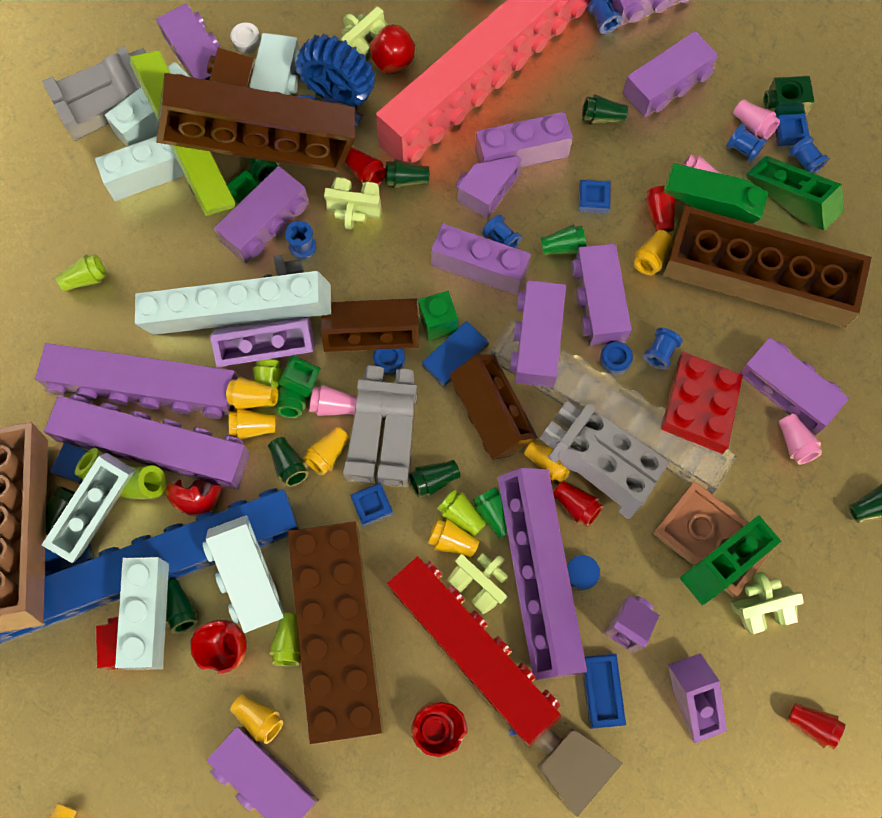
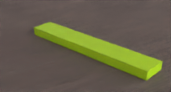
[130,50,235,216]

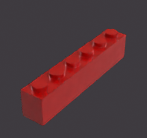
[387,556,561,748]

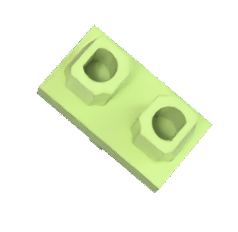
[341,6,388,61]
[324,177,382,229]
[448,553,509,615]
[730,572,804,634]

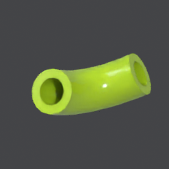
[75,448,167,499]

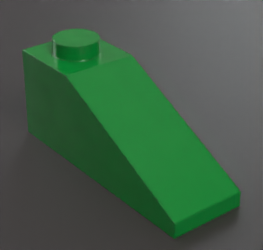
[746,156,844,231]
[663,163,769,224]
[680,515,782,606]

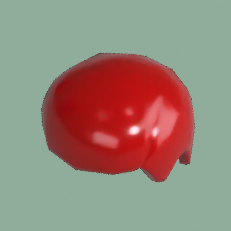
[370,24,415,74]
[166,479,222,516]
[190,620,247,674]
[411,701,468,758]

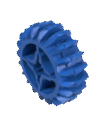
[295,33,376,107]

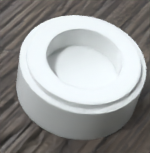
[230,22,261,53]

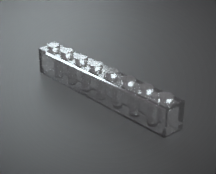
[491,320,737,494]

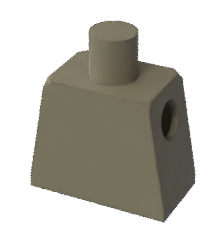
[535,729,623,817]

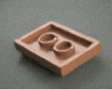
[653,481,774,598]

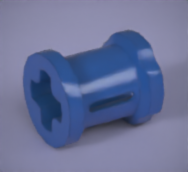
[587,0,623,34]
[726,124,767,163]
[788,135,830,173]
[482,215,522,248]
[285,221,316,259]
[643,327,683,369]

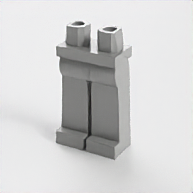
[42,46,146,141]
[343,365,418,487]
[539,401,670,520]

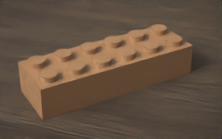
[0,422,48,633]

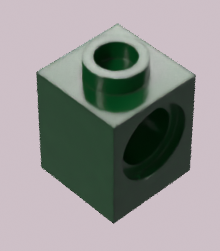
[763,76,815,116]

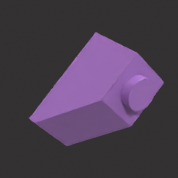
[456,156,521,219]
[603,596,660,653]
[668,653,727,743]

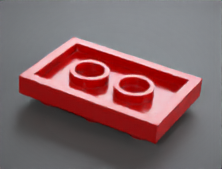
[661,351,743,454]

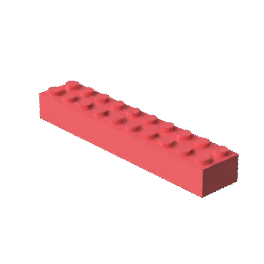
[376,0,591,163]

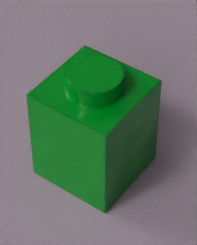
[418,290,458,342]

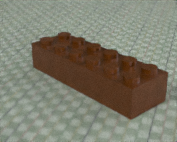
[156,73,355,172]
[663,206,872,328]
[288,521,384,744]

